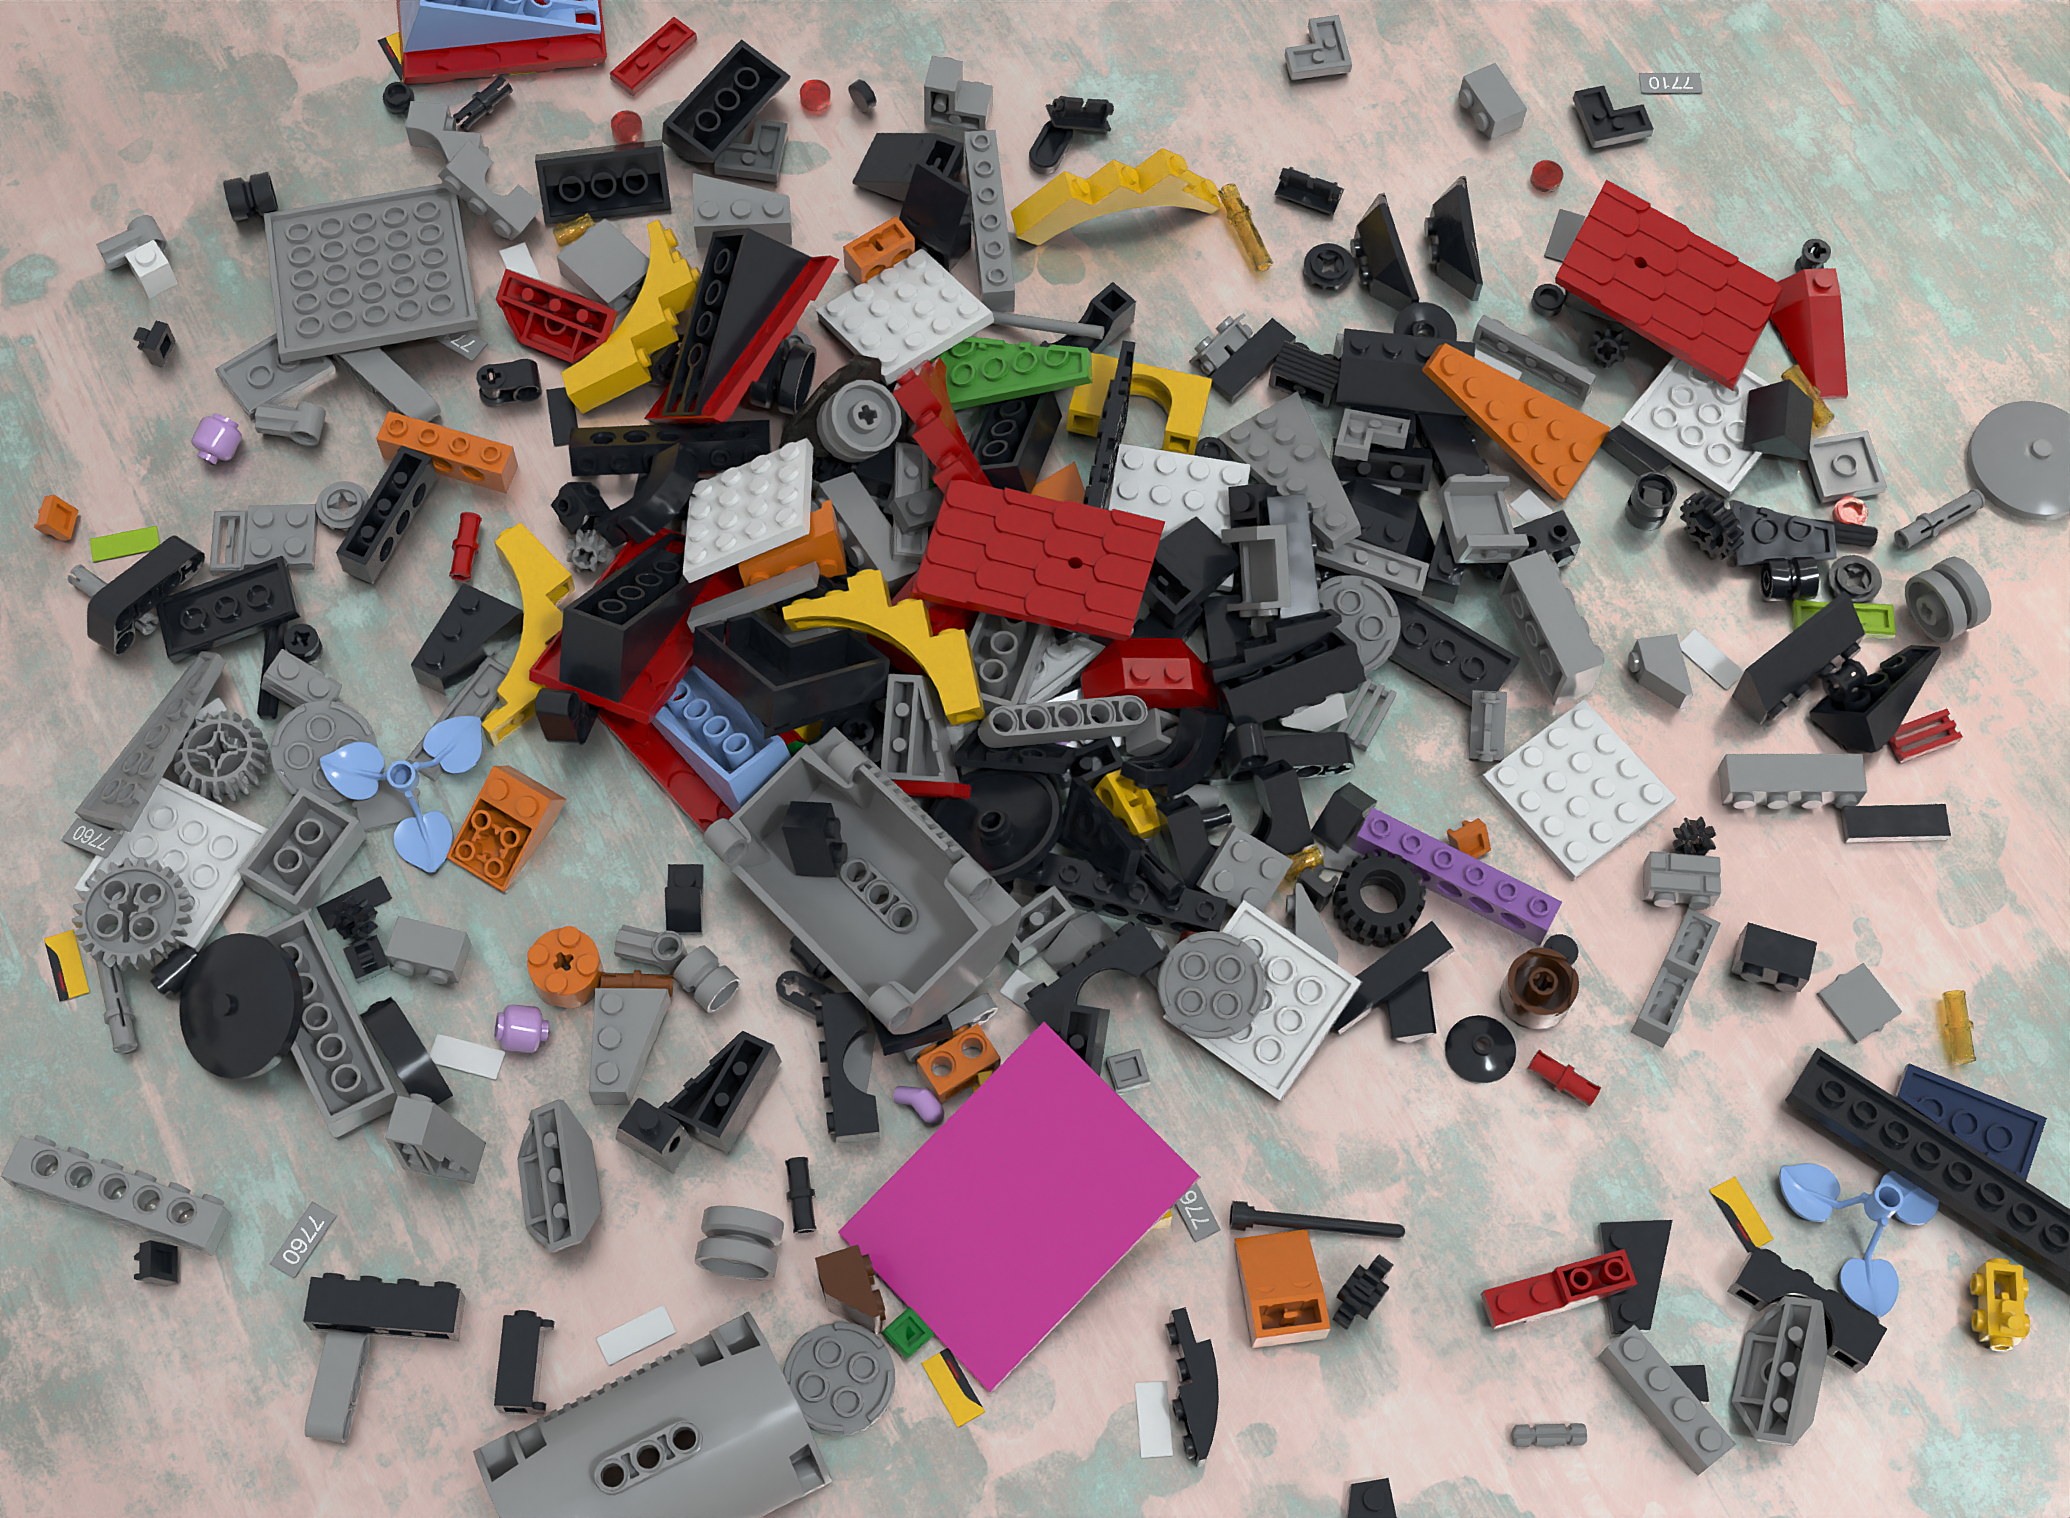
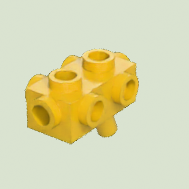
[1970,1258,2030,1351]

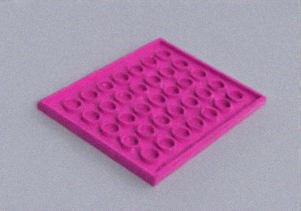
[838,1022,1201,1392]

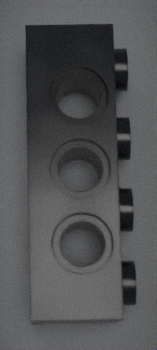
[336,445,438,584]

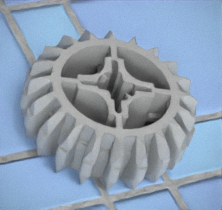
[173,710,269,804]

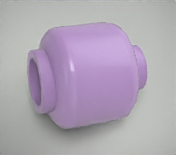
[191,413,242,465]
[494,1004,549,1053]

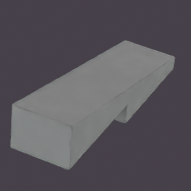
[1631,908,1721,1048]

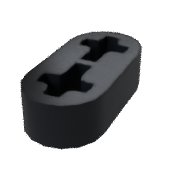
[648,333,684,387]
[776,970,836,1021]

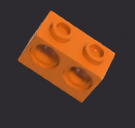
[843,216,915,285]
[917,1023,1001,1105]

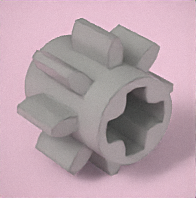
[566,529,607,572]

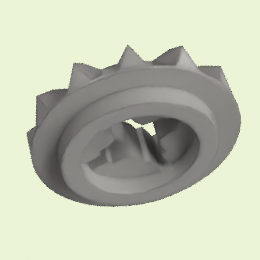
[316,481,369,532]

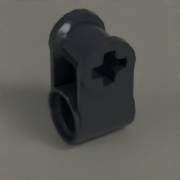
[476,359,542,407]

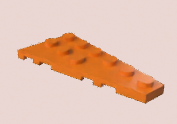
[1422,343,1611,502]

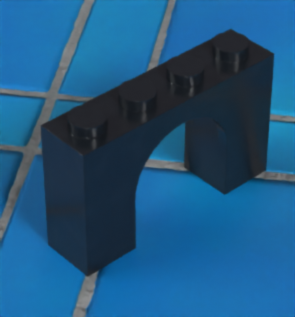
[1155,759,1314,891]

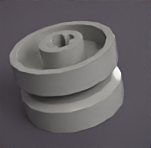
[817,380,901,462]
[1905,556,1991,643]
[694,1205,784,1280]

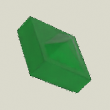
[881,1306,935,1361]

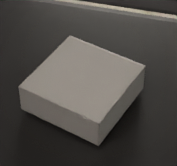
[1106,1048,1151,1094]

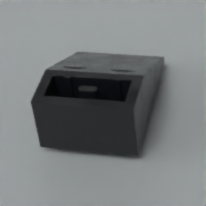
[852,133,964,202]
[899,160,972,272]
[1142,516,1241,629]

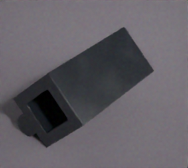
[494,1310,555,1415]

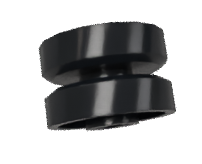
[750,339,817,417]
[820,702,886,769]

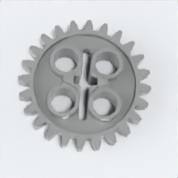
[72,857,193,971]

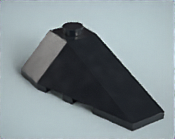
[1809,645,1941,753]

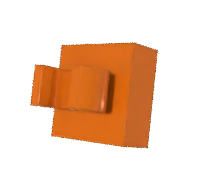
[34,494,79,541]
[1447,818,1491,859]

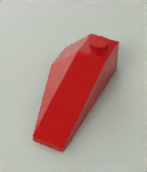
[1769,268,1848,400]

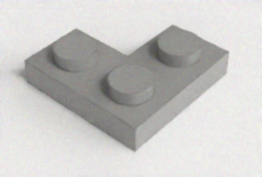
[1285,15,1352,80]
[1334,408,1410,461]

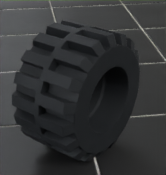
[1332,851,1426,947]

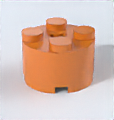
[527,926,604,1009]

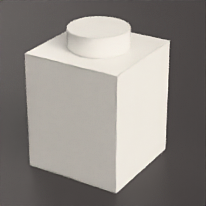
[125,240,178,299]

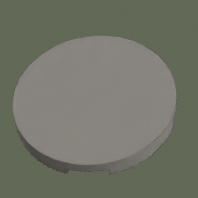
[1318,575,1401,674]
[271,700,378,804]
[1158,931,1266,1039]
[783,1321,895,1436]

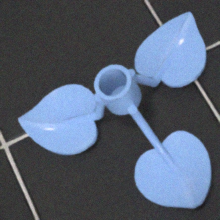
[320,716,483,873]
[1779,1163,1939,1318]

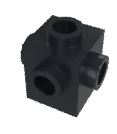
[551,482,611,535]

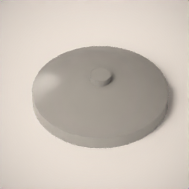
[1967,401,2070,521]

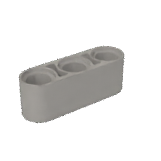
[305,1329,370,1443]

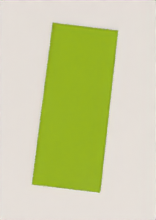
[90,525,160,562]

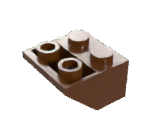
[815,1245,886,1334]

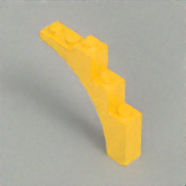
[1010,148,1221,246]
[561,219,701,414]
[782,569,986,726]

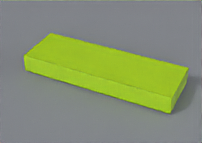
[1791,600,1896,639]

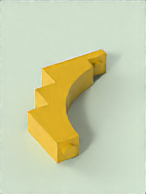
[481,522,575,747]

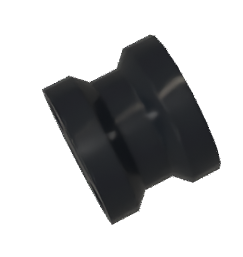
[284,624,323,665]

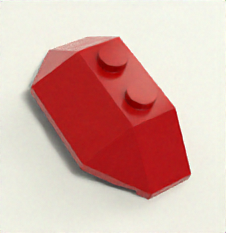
[496,269,618,364]
[1080,638,1218,709]

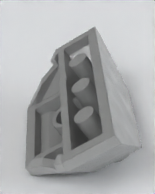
[517,1099,602,1252]
[1732,1296,1828,1446]

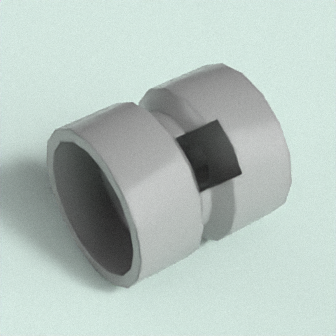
[673,945,741,1013]

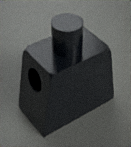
[616,1098,694,1174]

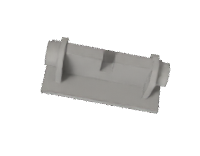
[1189,313,1253,374]
[1469,690,1507,761]

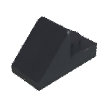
[665,864,704,935]

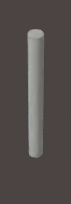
[990,310,1104,339]

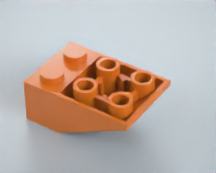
[446,765,567,892]
[1234,1229,1331,1348]

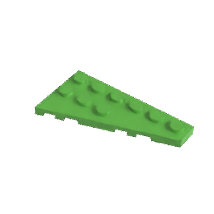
[910,337,1092,419]

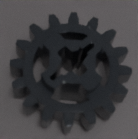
[1680,490,1744,560]
[1332,1254,1394,1330]

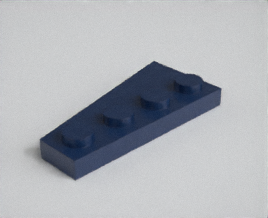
[1895,1063,2047,1181]

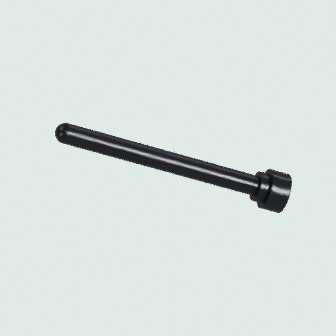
[1229,1200,1405,1239]

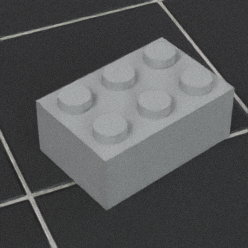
[238,787,367,916]

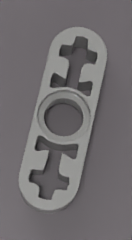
[904,993,998,1063]

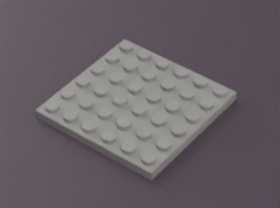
[264,183,479,363]

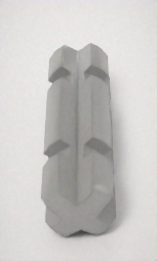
[1512,1423,1587,1447]

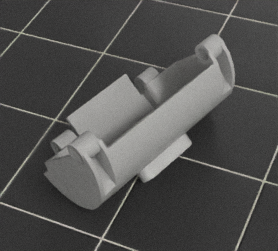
[703,727,1022,1034]
[473,1311,833,1518]

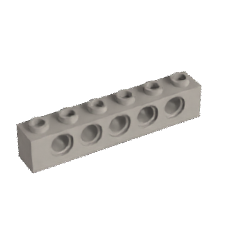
[964,130,1015,312]
[1,1135,232,1257]

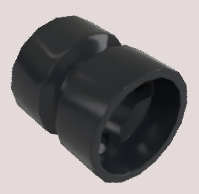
[223,172,279,222]
[1625,471,1677,531]
[1760,556,1819,602]

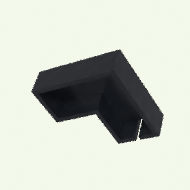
[692,612,890,728]

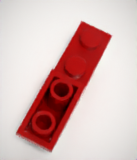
[1481,1249,1637,1329]

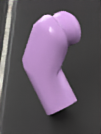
[894,1086,945,1124]

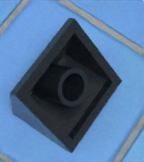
[1742,379,1814,460]

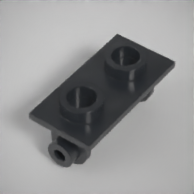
[1045,96,1114,132]
[1275,166,1344,215]

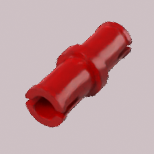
[449,512,482,582]
[1527,1049,1601,1107]

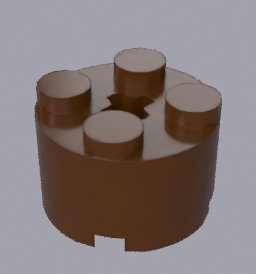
[1501,948,1579,1029]

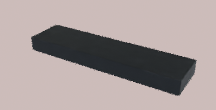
[1333,921,1455,1034]

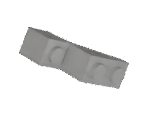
[405,101,489,203]

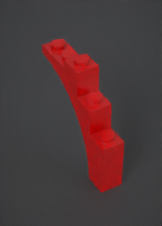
[892,357,993,494]

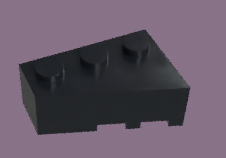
[411,583,524,696]

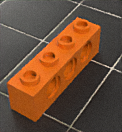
[376,411,518,494]

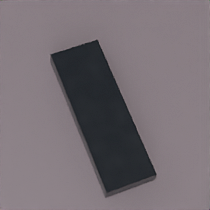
[1208,318,1296,403]
[1841,804,1951,842]

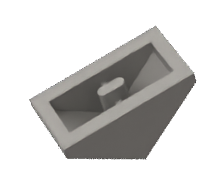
[1042,911,1117,972]

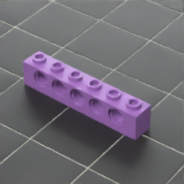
[1352,807,1562,945]

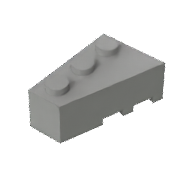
[693,173,792,248]
[881,674,959,783]
[589,988,671,1105]
[385,1094,486,1184]

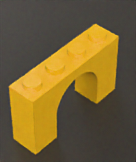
[1066,352,1212,455]

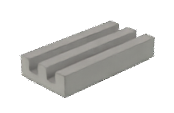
[209,511,248,576]
[1337,678,1397,751]

